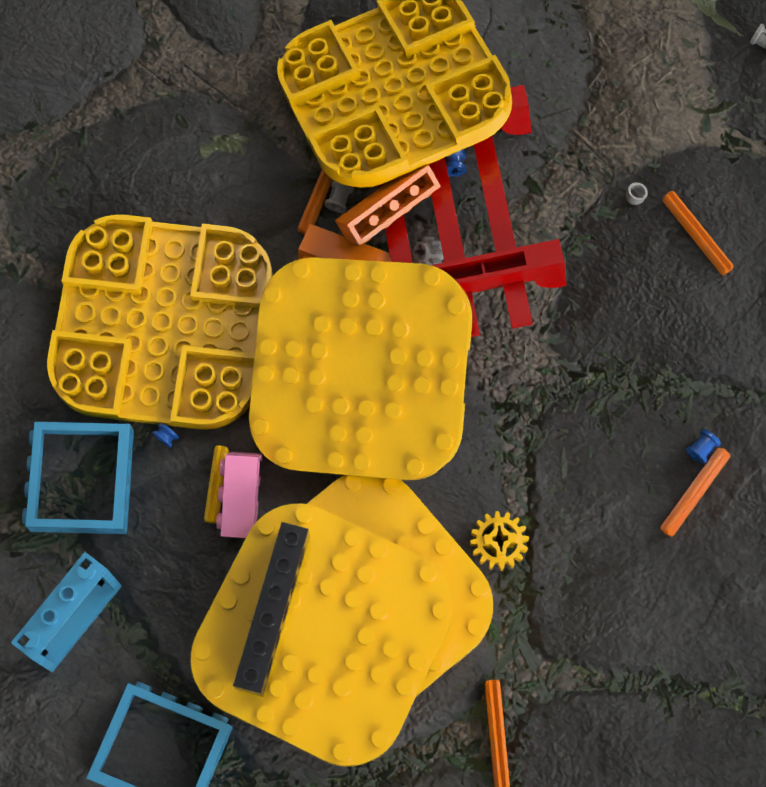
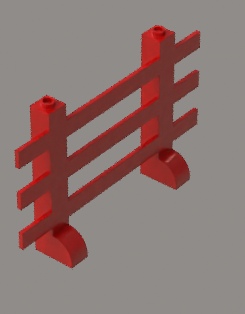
[377,85,566,337]

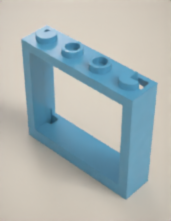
[22,422,134,534]
[11,552,122,673]
[86,681,233,787]

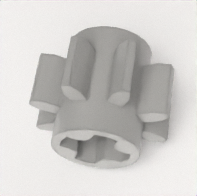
[413,237,444,265]

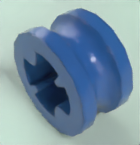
[152,423,179,448]

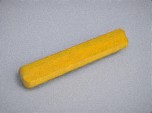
[204,446,229,524]

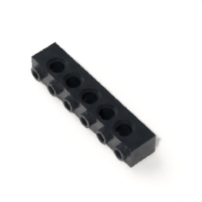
[233,522,310,697]

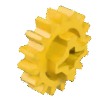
[470,511,529,571]

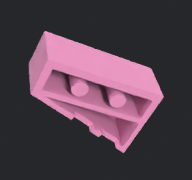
[217,451,263,538]

